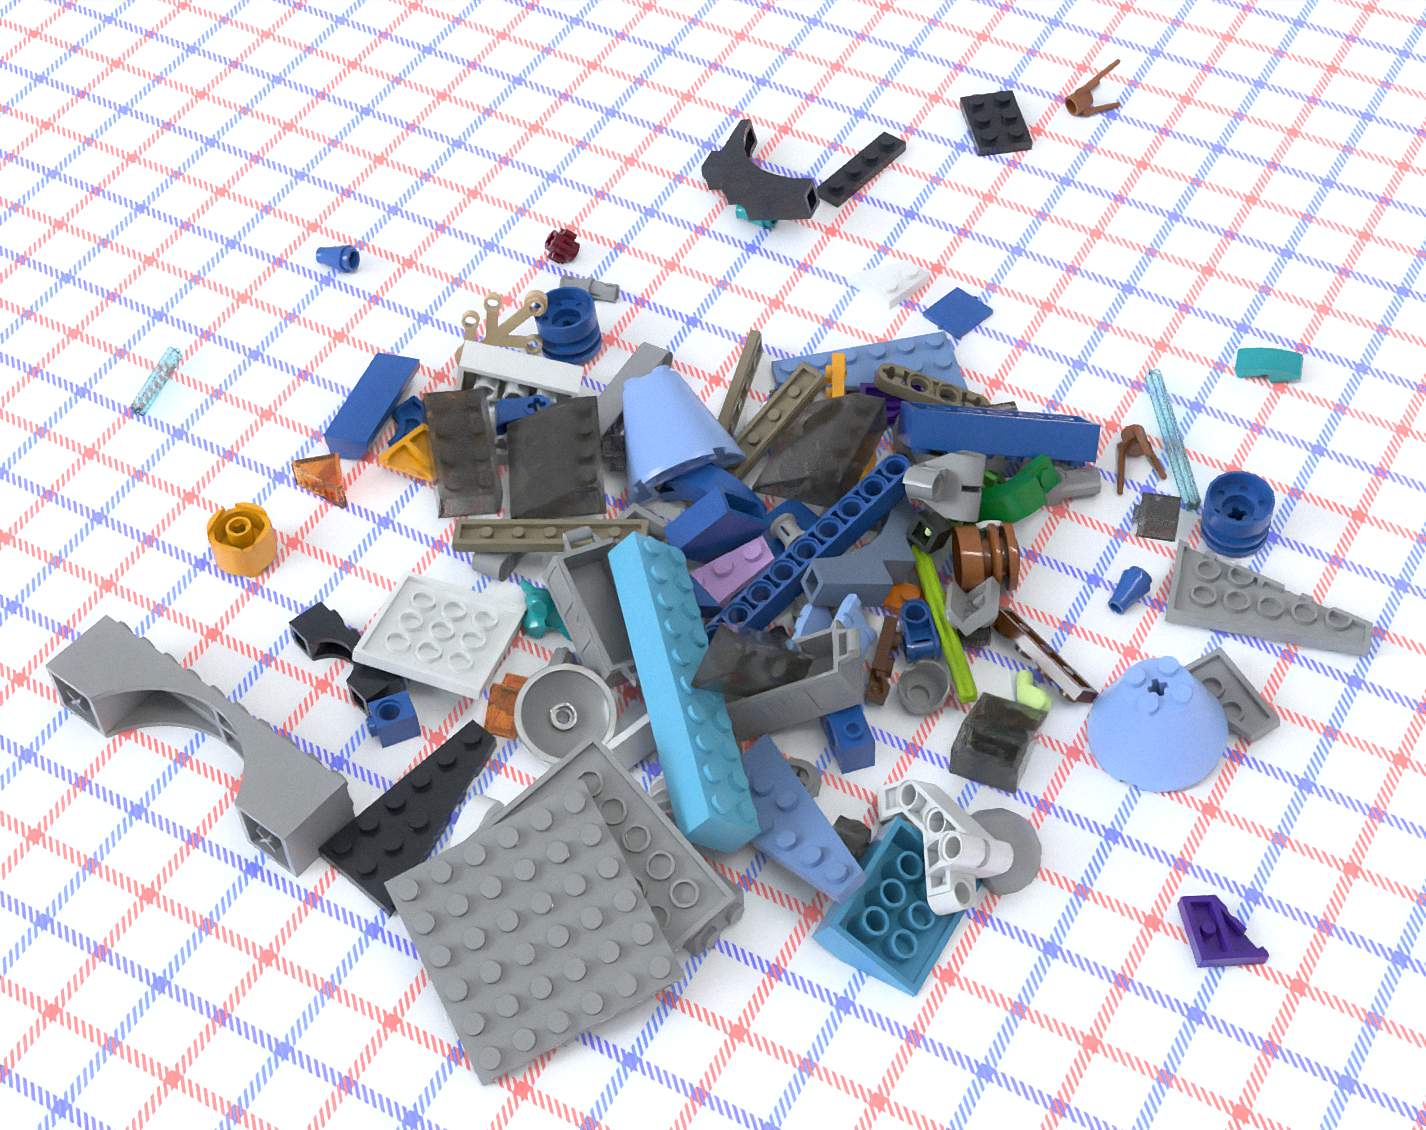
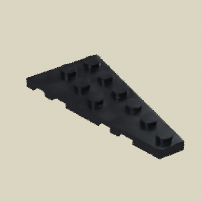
[318,719,497,917]

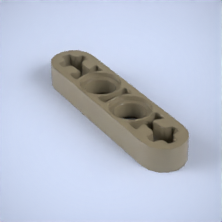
[874,363,991,408]

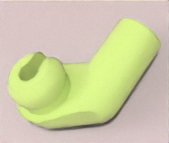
[1016,670,1053,712]

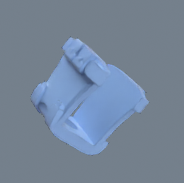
[792,594,877,666]

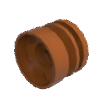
[952,522,1020,594]

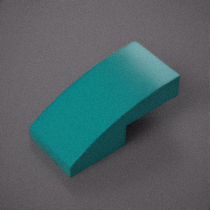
[1235,347,1304,383]

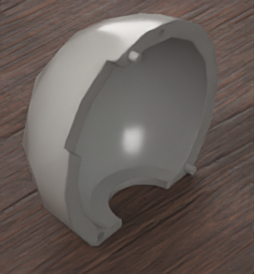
[970,808,1042,896]

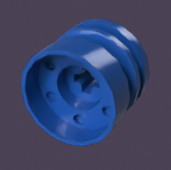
[534,286,603,365]
[1200,471,1275,558]

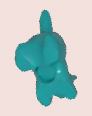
[520,579,572,642]

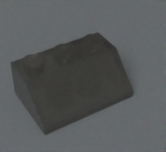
[691,622,815,697]

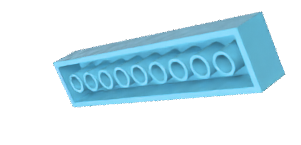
[607,531,761,854]

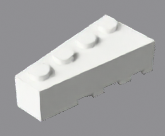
[453,340,584,413]

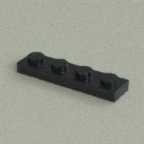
[816,131,906,208]

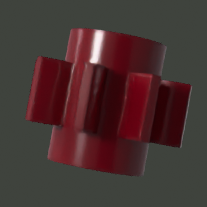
[544,228,580,264]

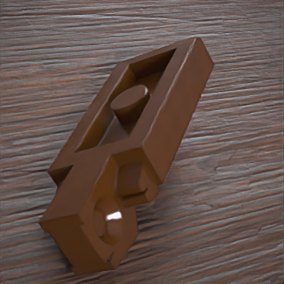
[864,615,902,706]

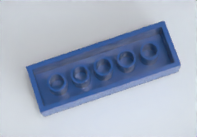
[897,401,1101,467]

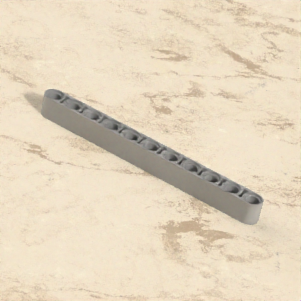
[471,342,673,582]

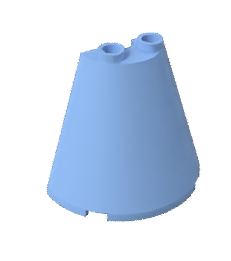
[622,365,747,505]

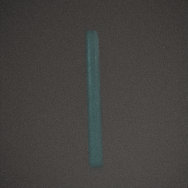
[1144,368,1202,512]

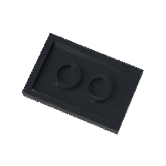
[959,90,1032,157]

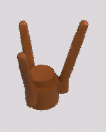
[1064,59,1121,117]
[1117,424,1167,495]

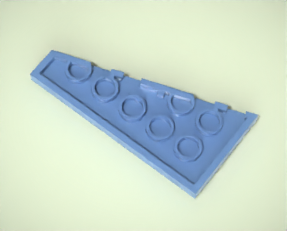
[771,331,968,398]
[740,732,867,905]

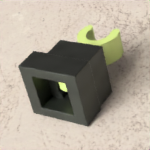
[905,510,963,555]

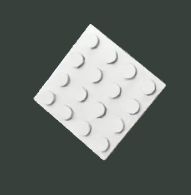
[352,570,527,700]

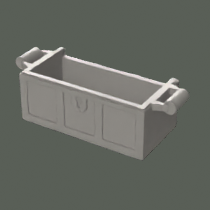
[542,525,641,689]
[716,619,864,742]

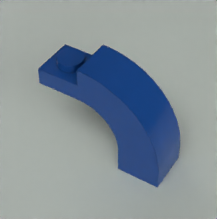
[659,463,768,513]

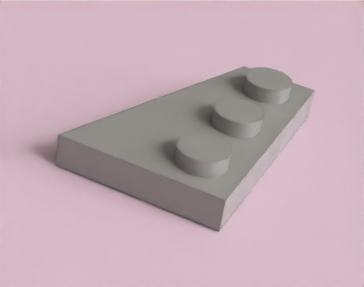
[1184,646,1280,742]

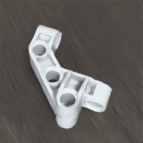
[877,779,1014,916]

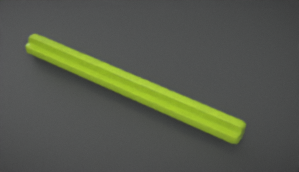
[911,544,978,704]

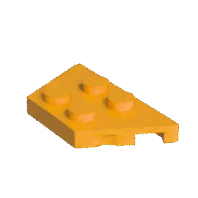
[378,391,488,486]

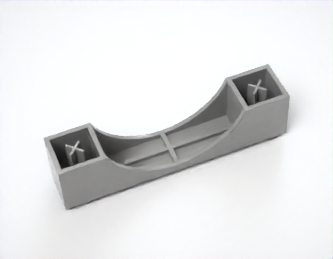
[45,614,355,878]

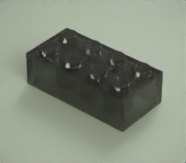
[421,388,503,519]

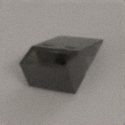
[949,692,1049,794]

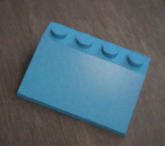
[811,816,982,997]

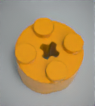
[206,502,278,578]

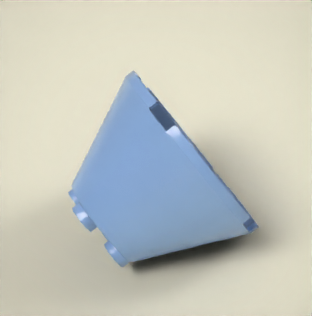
[1087,655,1228,792]

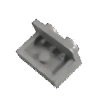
[945,576,1000,637]

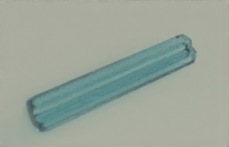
[130,346,182,416]

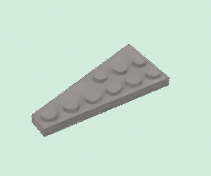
[1165,539,1373,657]

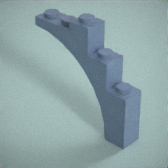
[800,495,916,607]

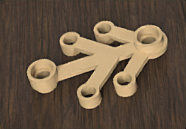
[455,289,548,366]

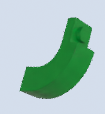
[950,454,1060,532]

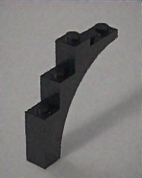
[701,119,820,221]

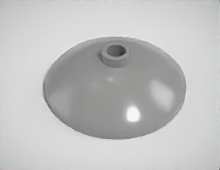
[514,663,617,765]

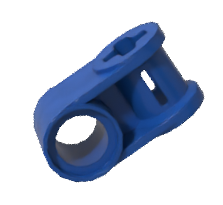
[495,395,555,435]
[899,599,942,665]

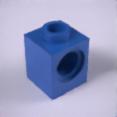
[365,690,421,748]

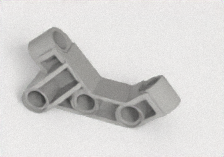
[893,448,987,522]

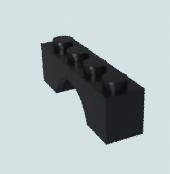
[288,601,403,717]

